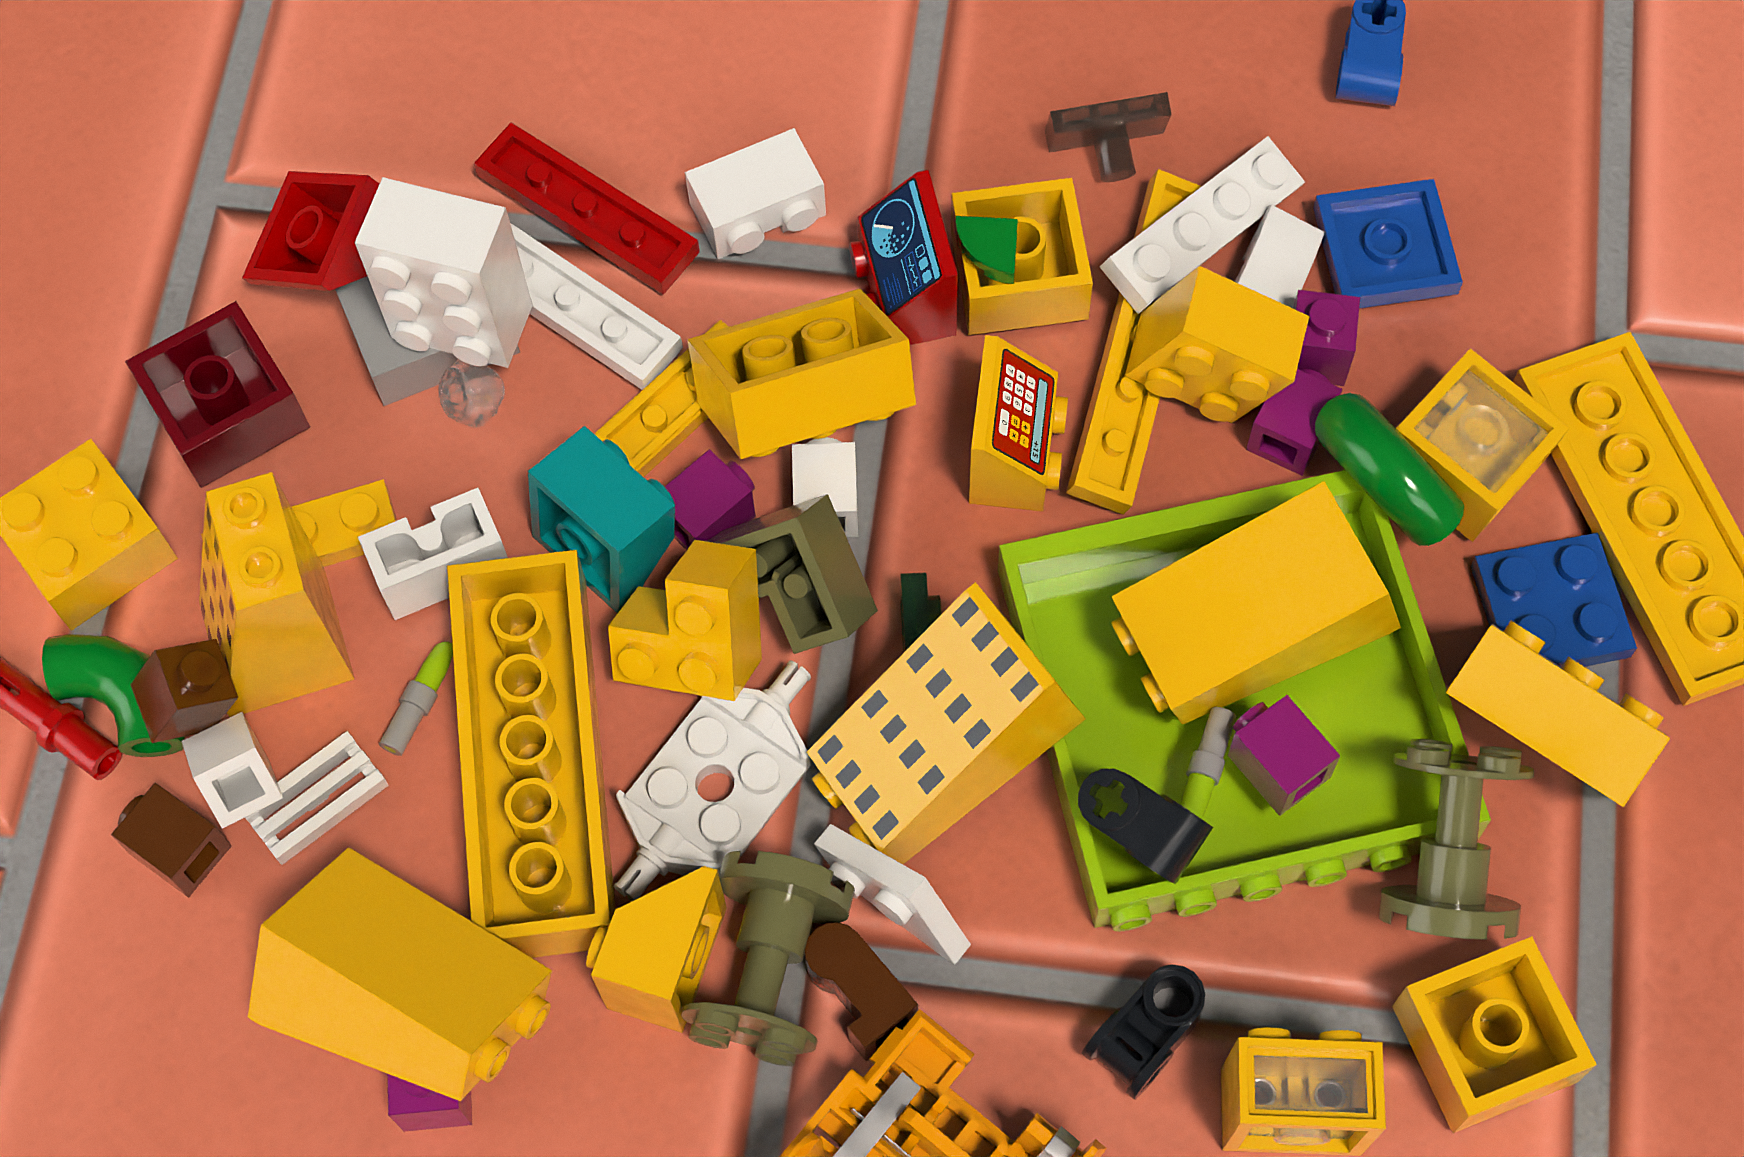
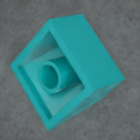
[528,426,675,613]

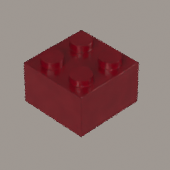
[125,301,310,488]

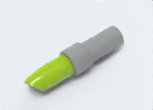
[379,642,453,756]
[1181,707,1237,819]

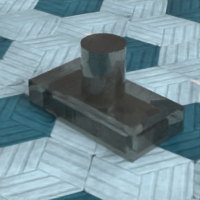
[1045,92,1172,182]

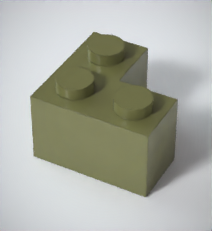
[707,494,878,654]

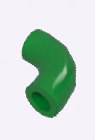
[1315,393,1464,546]
[42,634,185,757]

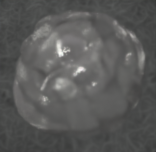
[438,359,505,428]

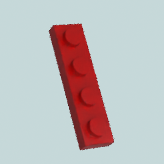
[474,122,700,295]

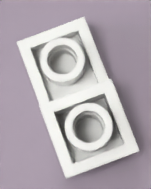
[1235,204,1324,308]

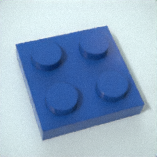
[1313,179,1463,309]
[1470,533,1637,667]

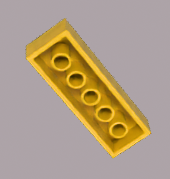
[447,550,616,958]

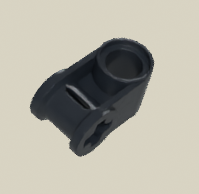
[1078,769,1214,884]
[1082,964,1205,1100]

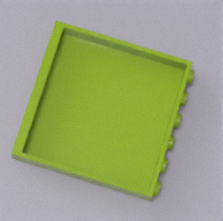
[998,470,1491,932]

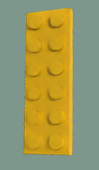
[1513,332,1744,706]

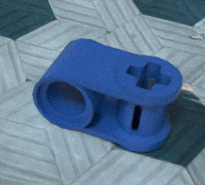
[1335,0,1406,106]

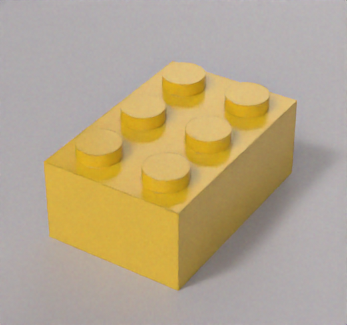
[687,288,916,459]
[1446,620,1670,807]

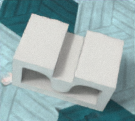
[685,128,826,259]
[358,488,508,620]

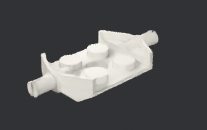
[614,660,811,902]

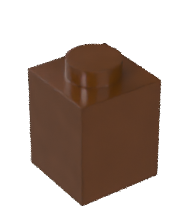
[130,639,239,743]
[111,783,232,898]

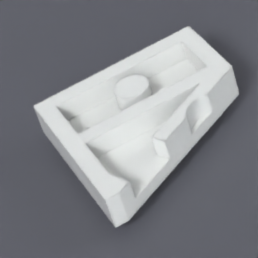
[814,824,971,965]

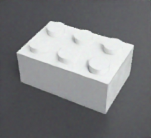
[355,177,533,368]

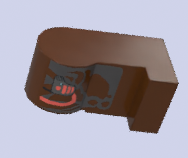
[805,922,918,1061]

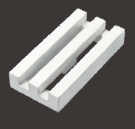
[245,731,389,865]

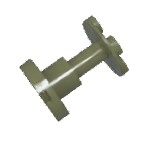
[1379,739,1534,939]
[682,851,855,1066]

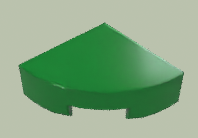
[955,216,1018,284]

